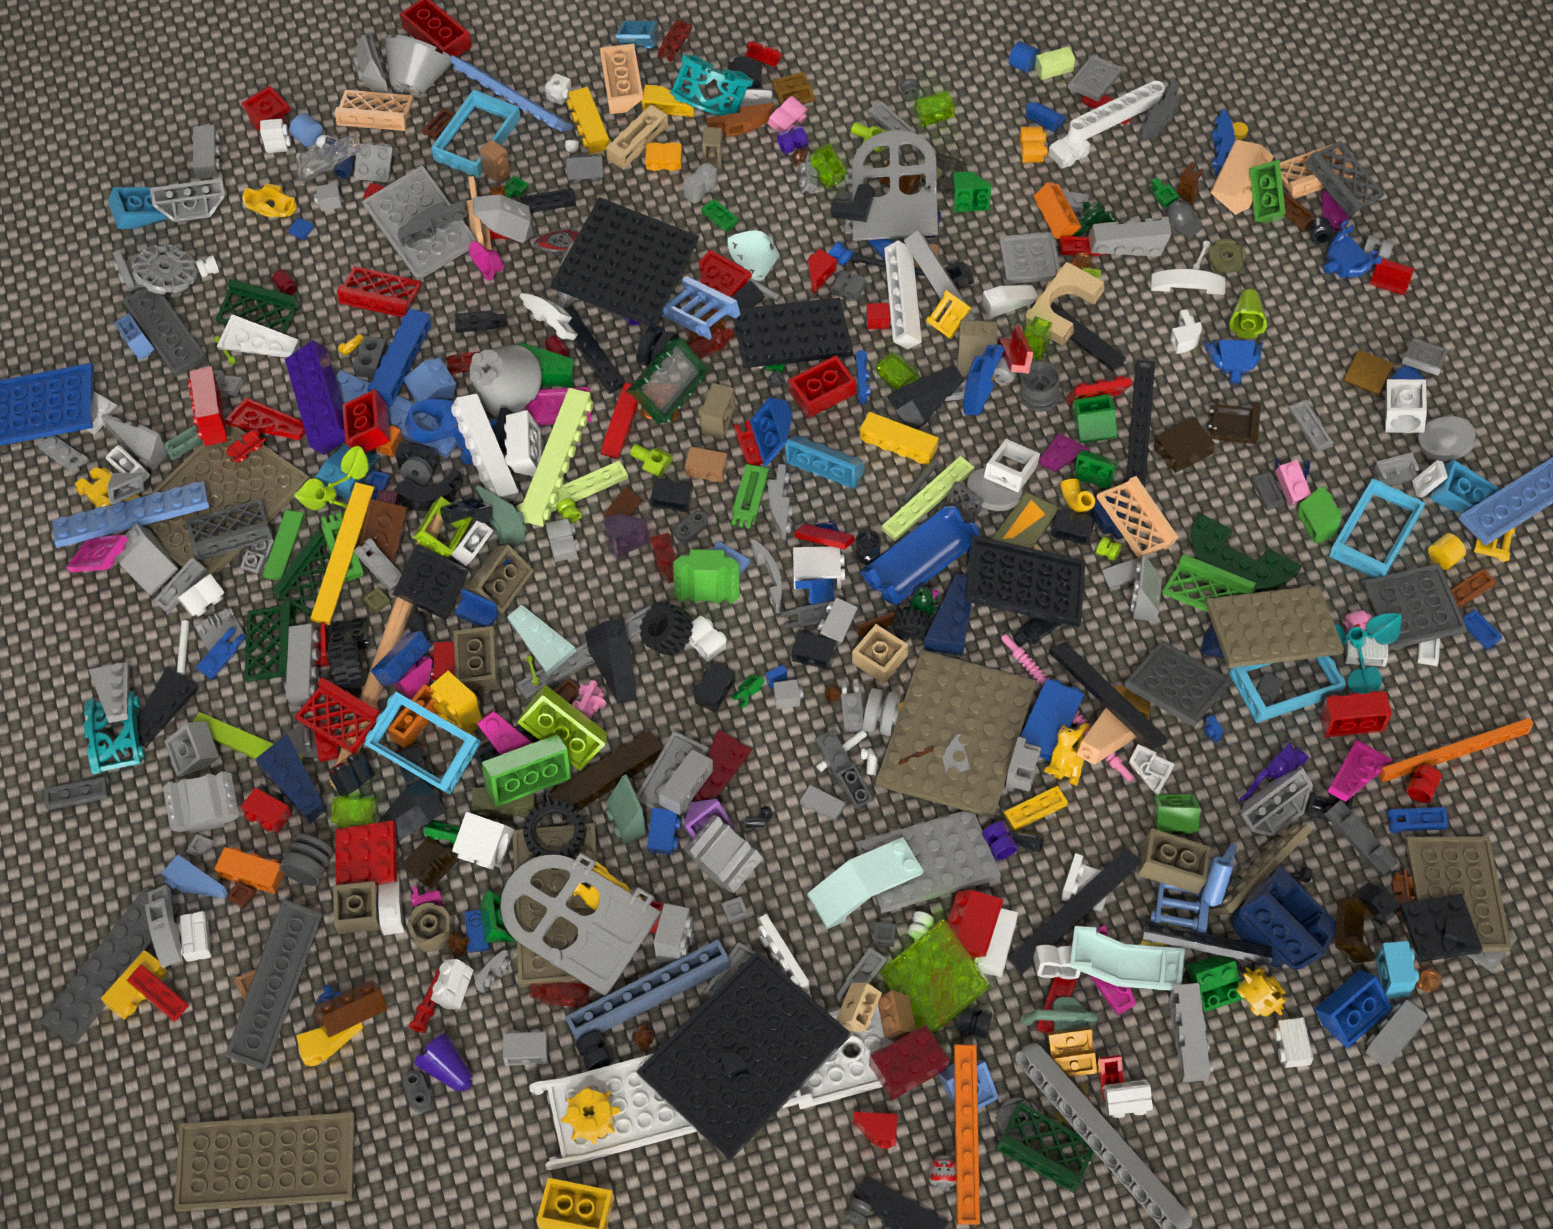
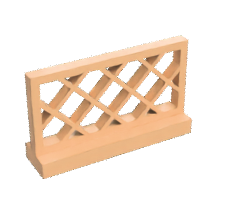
[335,90,414,131]
[1280,144,1354,199]
[467,176,492,250]
[1096,476,1179,558]

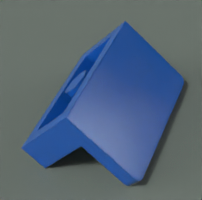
[1026,101,1066,133]
[795,578,834,604]
[455,589,499,627]

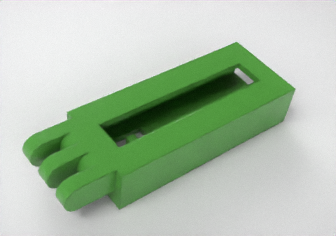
[731,464,769,529]
[321,512,363,582]

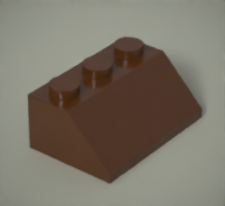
[312,980,387,1038]

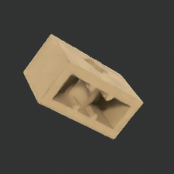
[836,983,882,1032]

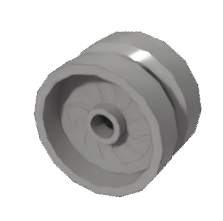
[863,688,900,737]

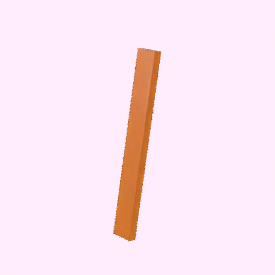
[1379,718,1534,783]
[953,1044,980,1225]

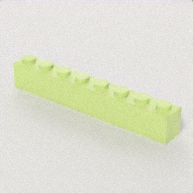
[520,388,594,527]

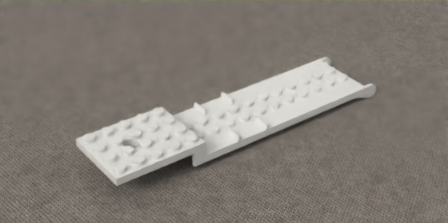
[529,1004,894,1170]

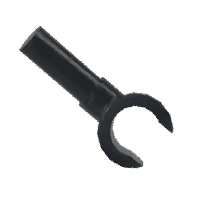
[1289,867,1312,883]

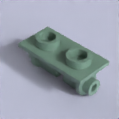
[164,425,204,460]

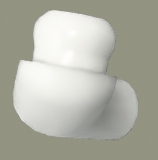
[861,748,878,775]

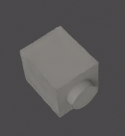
[314,183,342,211]
[773,679,804,709]

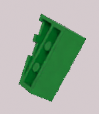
[519,342,575,387]

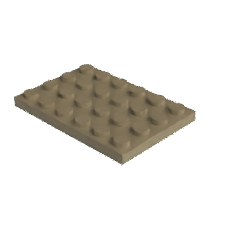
[1205,586,1344,668]
[1405,837,1511,952]

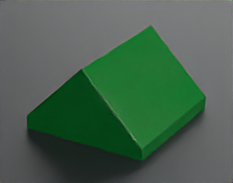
[480,891,516,943]

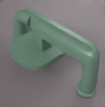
[1021,997,1098,1031]

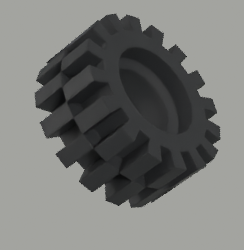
[893,609,929,640]

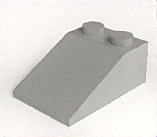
[115,524,178,596]

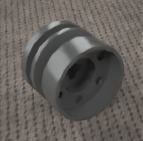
[1021,361,1060,412]
[279,833,334,886]

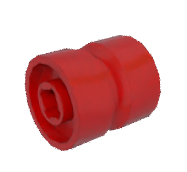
[1406,764,1442,803]

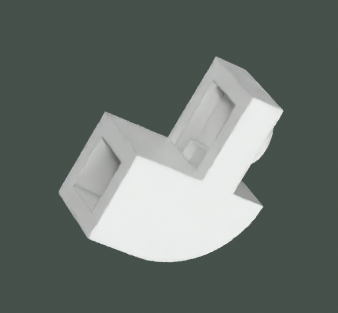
[1170,309,1202,354]

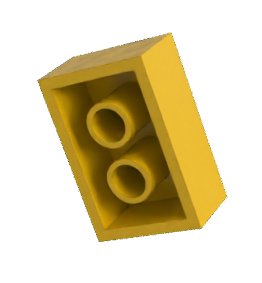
[430,671,482,734]
[537,1178,615,1229]

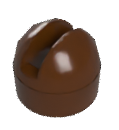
[825,686,841,702]

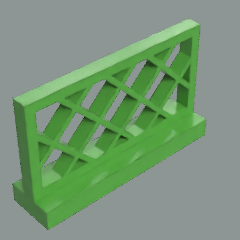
[1163,554,1256,612]

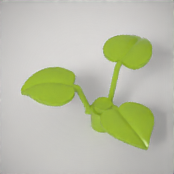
[294,446,369,537]

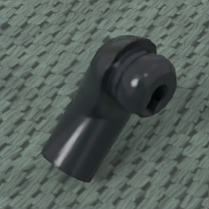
[745,806,773,828]

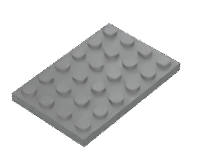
[361,165,478,280]
[855,811,1001,914]

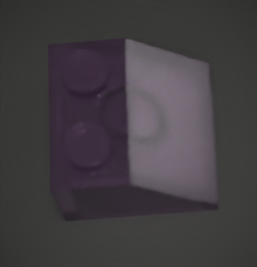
[602,513,650,559]

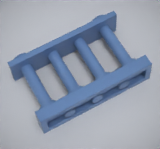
[661,276,741,340]
[1150,860,1213,933]

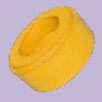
[1232,122,1248,140]

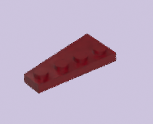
[692,729,752,802]

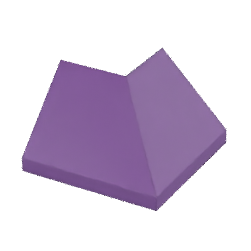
[683,799,735,839]

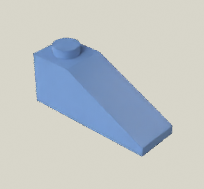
[114,313,155,360]
[161,855,228,898]

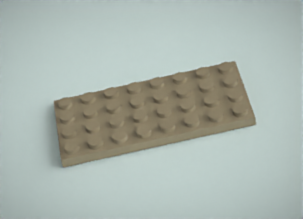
[513,823,597,987]
[174,1112,355,1212]

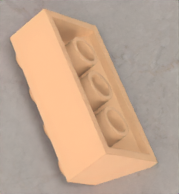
[600,44,643,114]
[1210,140,1274,215]

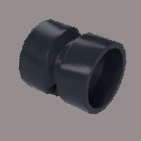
[855,530,881,565]
[956,1004,993,1039]
[575,1032,613,1071]

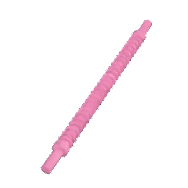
[1001,634,1135,783]

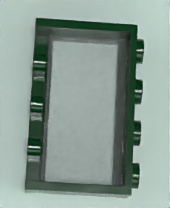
[626,337,709,424]

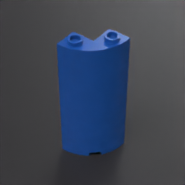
[859,506,982,605]

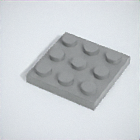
[999,232,1060,284]

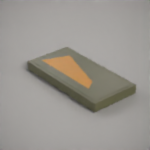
[992,492,1059,549]

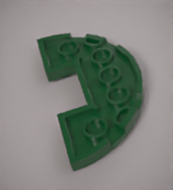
[1191,512,1302,593]

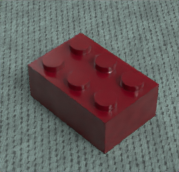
[869,1025,949,1101]

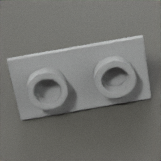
[798,156,818,195]

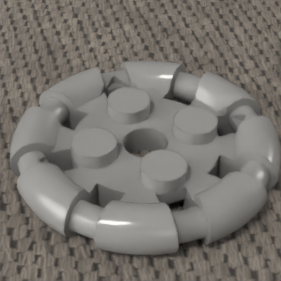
[131,244,198,295]

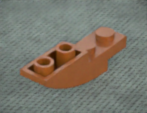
[706,102,775,137]

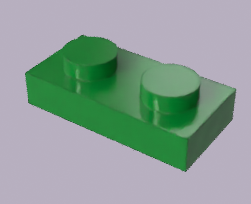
[701,199,739,233]
[424,820,461,844]

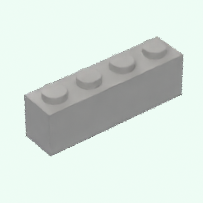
[286,624,321,706]

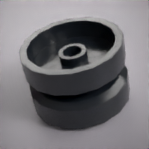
[636,327,678,373]

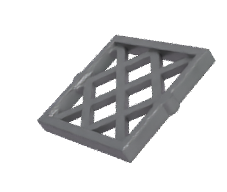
[945,481,985,524]

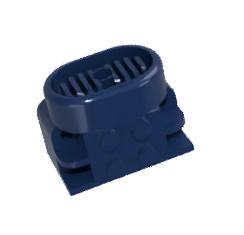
[1232,865,1336,970]

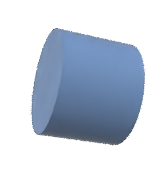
[289,113,323,147]

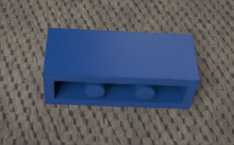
[370,631,432,686]

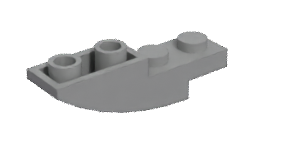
[768,464,793,540]
[145,885,182,968]

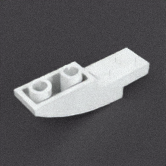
[519,293,577,340]

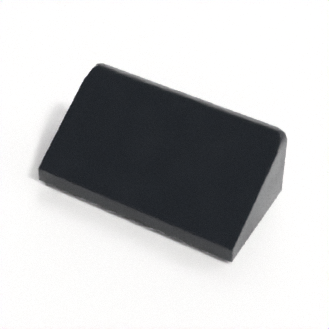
[731,280,765,308]

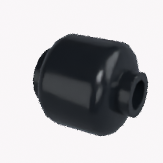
[1308,217,1333,244]

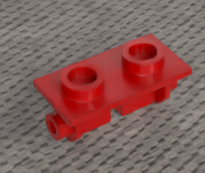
[745,41,783,67]
[225,429,266,463]

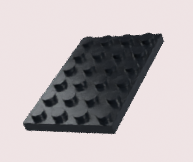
[732,298,853,368]
[964,535,1085,627]

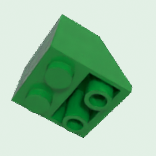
[952,171,991,212]
[1072,394,1117,444]
[1074,450,1120,489]
[1186,956,1244,1012]

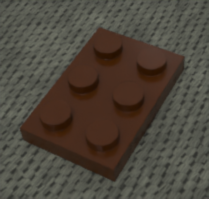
[359,499,408,564]

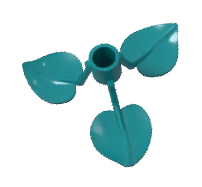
[1334,613,1402,694]

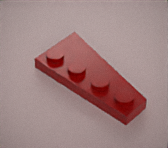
[225,397,306,441]

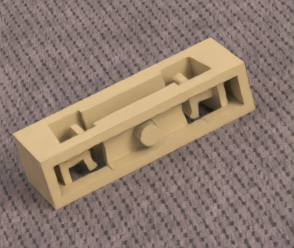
[606,105,668,169]

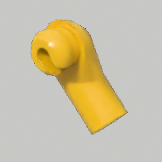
[338,334,364,355]

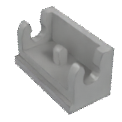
[1373,452,1419,487]

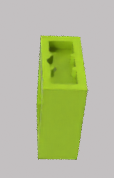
[413,497,472,558]

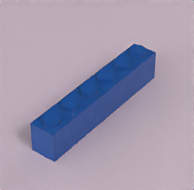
[367,309,431,406]

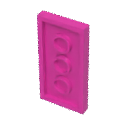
[524,387,592,425]
[65,535,129,572]

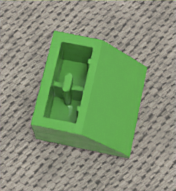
[1297,486,1342,544]

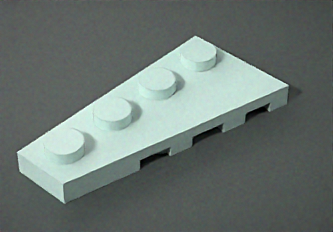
[507,605,576,676]

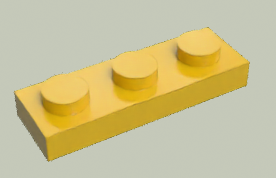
[1004,786,1068,831]

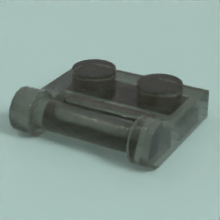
[922,152,966,193]

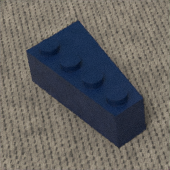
[924,574,972,656]
[255,734,326,824]

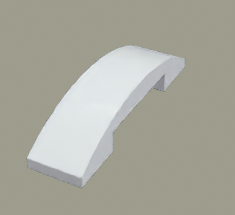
[1151,269,1225,295]

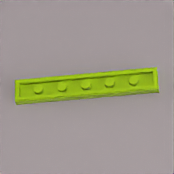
[193,712,304,762]

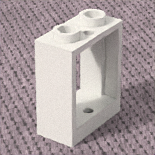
[984,439,1040,492]

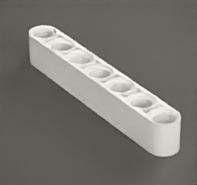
[1067,81,1165,143]

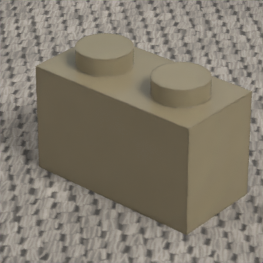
[702,127,723,168]

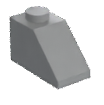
[942,733,970,774]

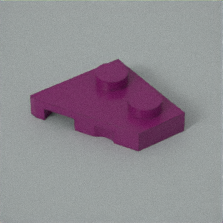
[1321,190,1348,233]

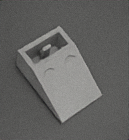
[1130,555,1162,622]

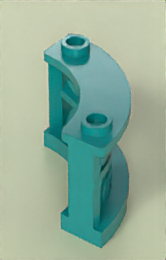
[669,54,753,116]
[84,691,145,775]

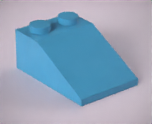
[616,21,658,48]
[108,187,168,229]
[316,444,380,500]
[1430,460,1500,513]

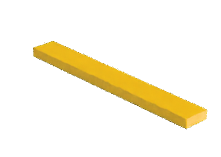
[310,482,374,625]

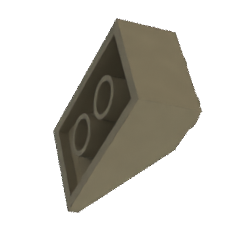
[957,320,998,380]

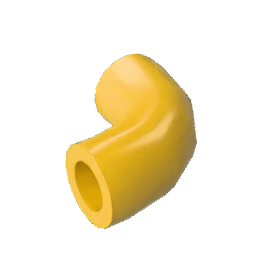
[1060,479,1095,513]

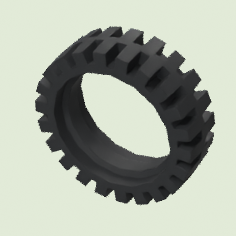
[523,800,586,859]

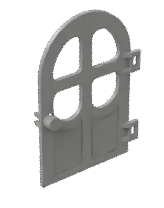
[845,130,938,241]
[501,853,661,996]

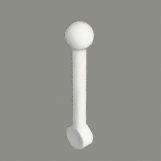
[1193,241,1210,270]

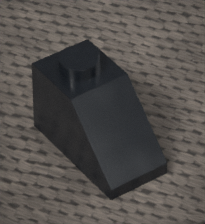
[932,261,974,292]
[1352,883,1400,926]

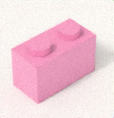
[1275,460,1311,506]

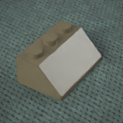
[465,545,534,614]
[454,626,500,692]

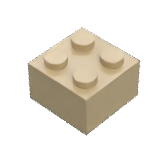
[852,624,908,684]

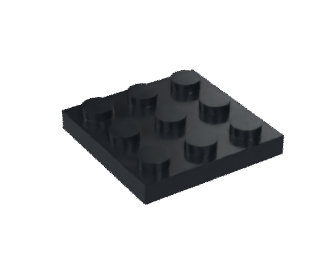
[392,544,469,620]
[1399,893,1483,963]

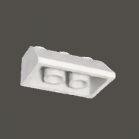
[504,410,542,476]

